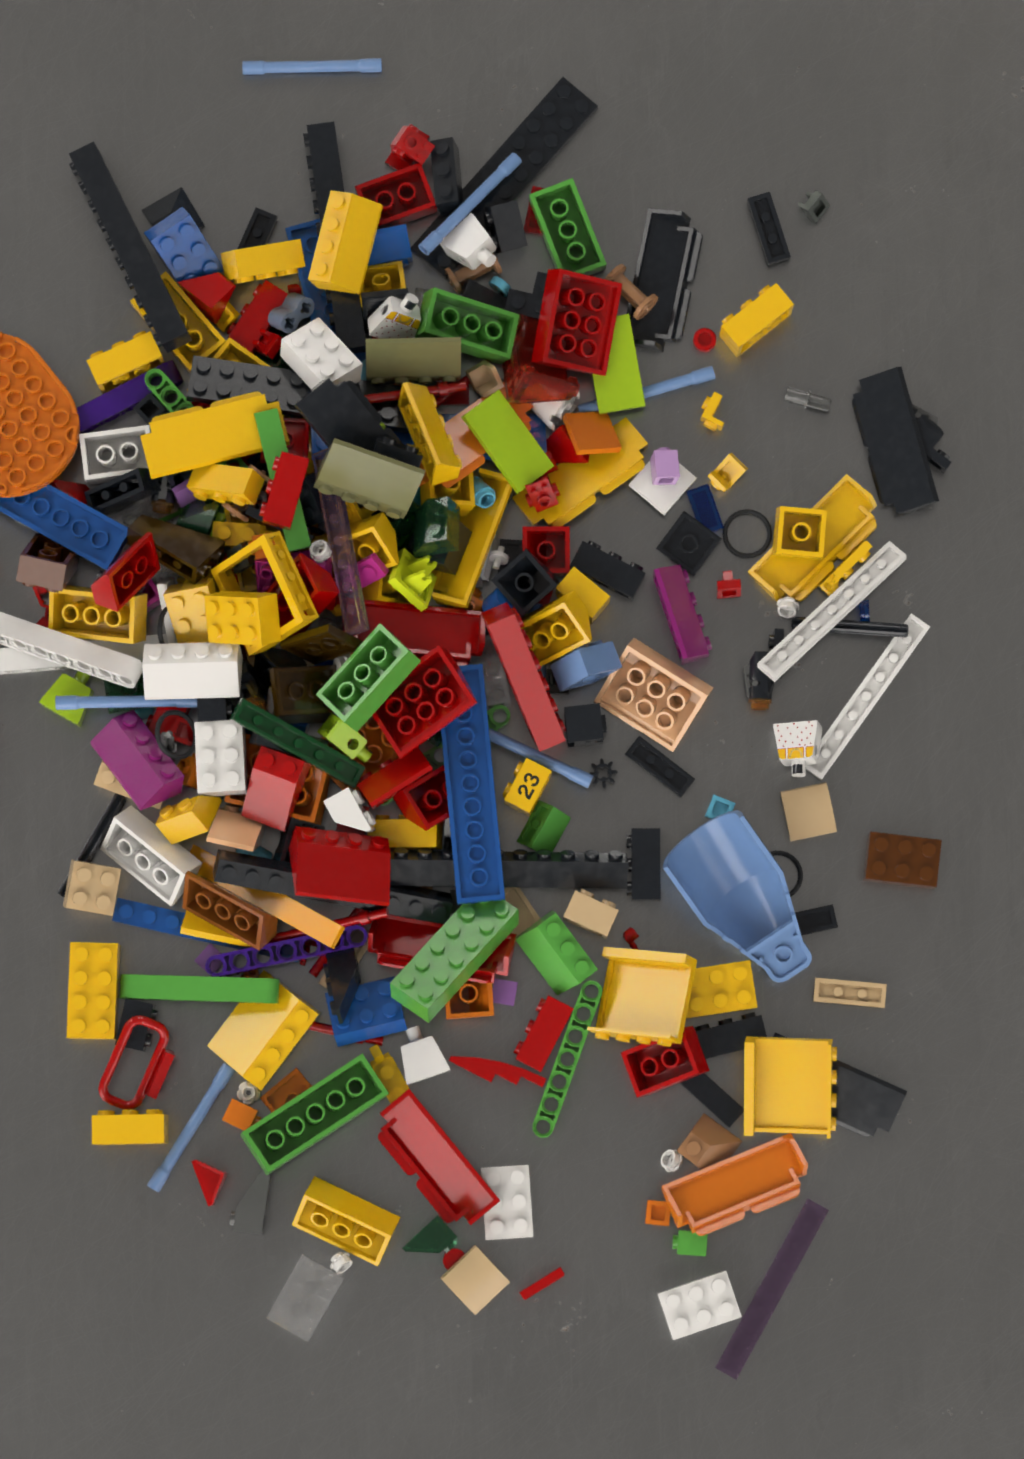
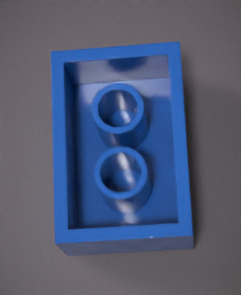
[144,207,224,293]
[325,976,407,1047]

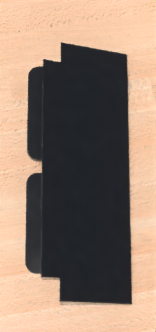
[627,208,703,352]
[852,367,939,514]
[294,378,420,515]
[773,1032,907,1137]

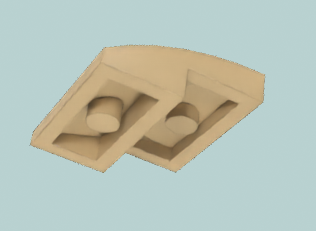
[780,782,837,841]
[440,1245,510,1315]

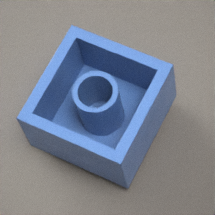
[550,640,622,692]

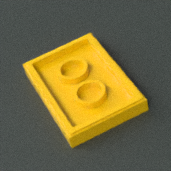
[180,910,251,948]

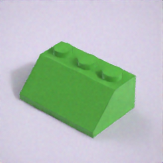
[516,910,598,995]

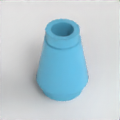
[473,476,496,508]

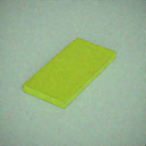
[592,314,646,415]
[461,390,554,494]

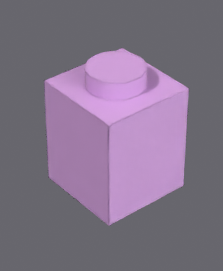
[650,447,680,485]

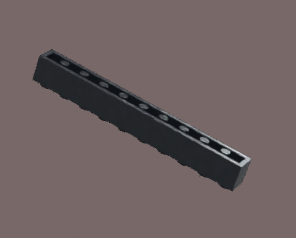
[303,121,366,354]
[69,141,193,353]
[390,848,628,889]
[213,849,453,924]

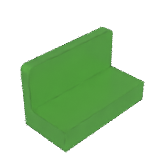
[516,800,571,852]

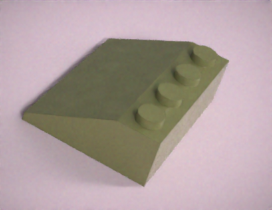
[366,337,461,385]
[313,438,426,519]

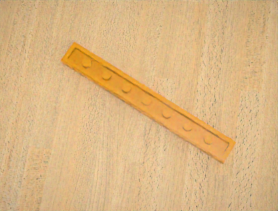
[190,844,345,949]

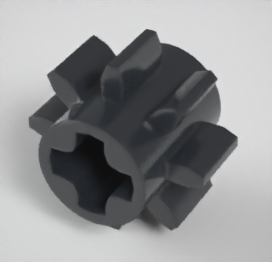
[589,758,618,789]

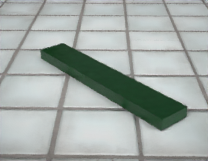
[230,698,366,788]

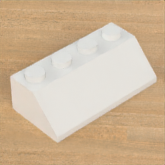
[142,642,243,700]
[100,806,202,907]

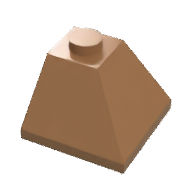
[676,1113,742,1170]

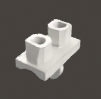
[480,534,509,581]

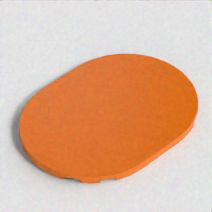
[0,332,80,498]

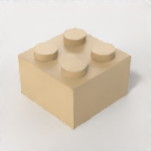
[63,859,121,916]
[563,889,619,939]

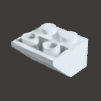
[323,787,376,832]

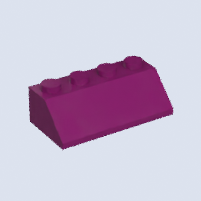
[653,565,712,665]
[90,709,184,811]

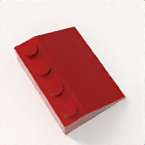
[531,268,622,376]
[372,645,478,759]
[289,826,391,906]

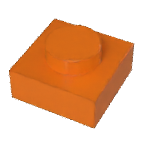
[645,1200,670,1226]

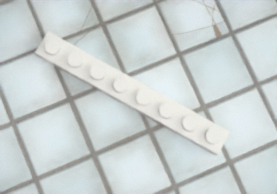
[757,541,907,682]
[806,613,930,780]

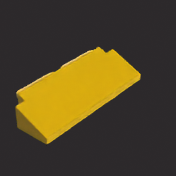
[140,391,290,479]
[512,417,648,526]
[432,468,513,608]
[747,474,877,602]

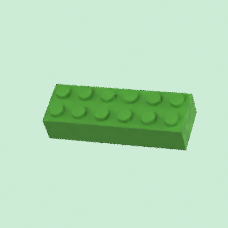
[390,900,519,1023]
[240,1053,389,1175]

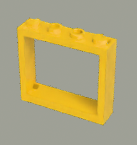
[211,531,319,656]

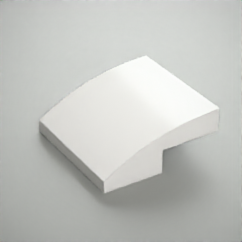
[629,461,697,515]

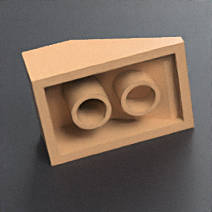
[206,804,265,852]

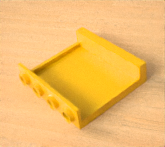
[587,947,697,1047]
[744,1036,837,1139]

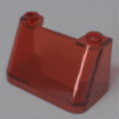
[502,314,580,404]

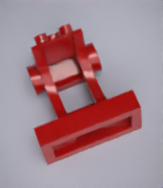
[385,124,435,171]
[525,451,560,513]

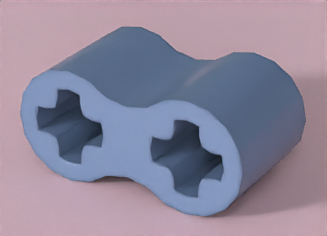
[268,292,315,333]

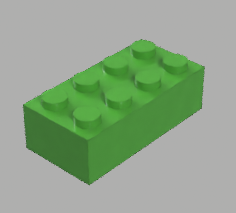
[529,178,607,276]
[415,287,520,364]
[316,624,421,732]

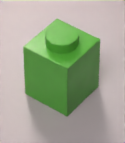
[672,1230,708,1256]

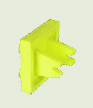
[388,548,437,612]

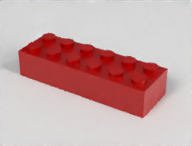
[481,602,567,752]

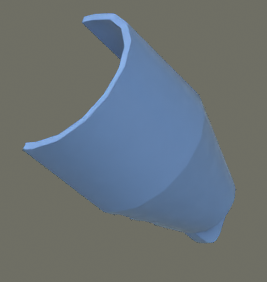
[663,810,812,982]

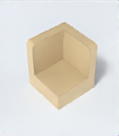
[465,360,504,397]

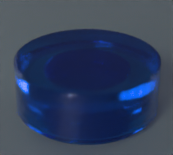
[860,600,870,622]

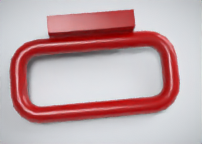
[98,1015,175,1110]

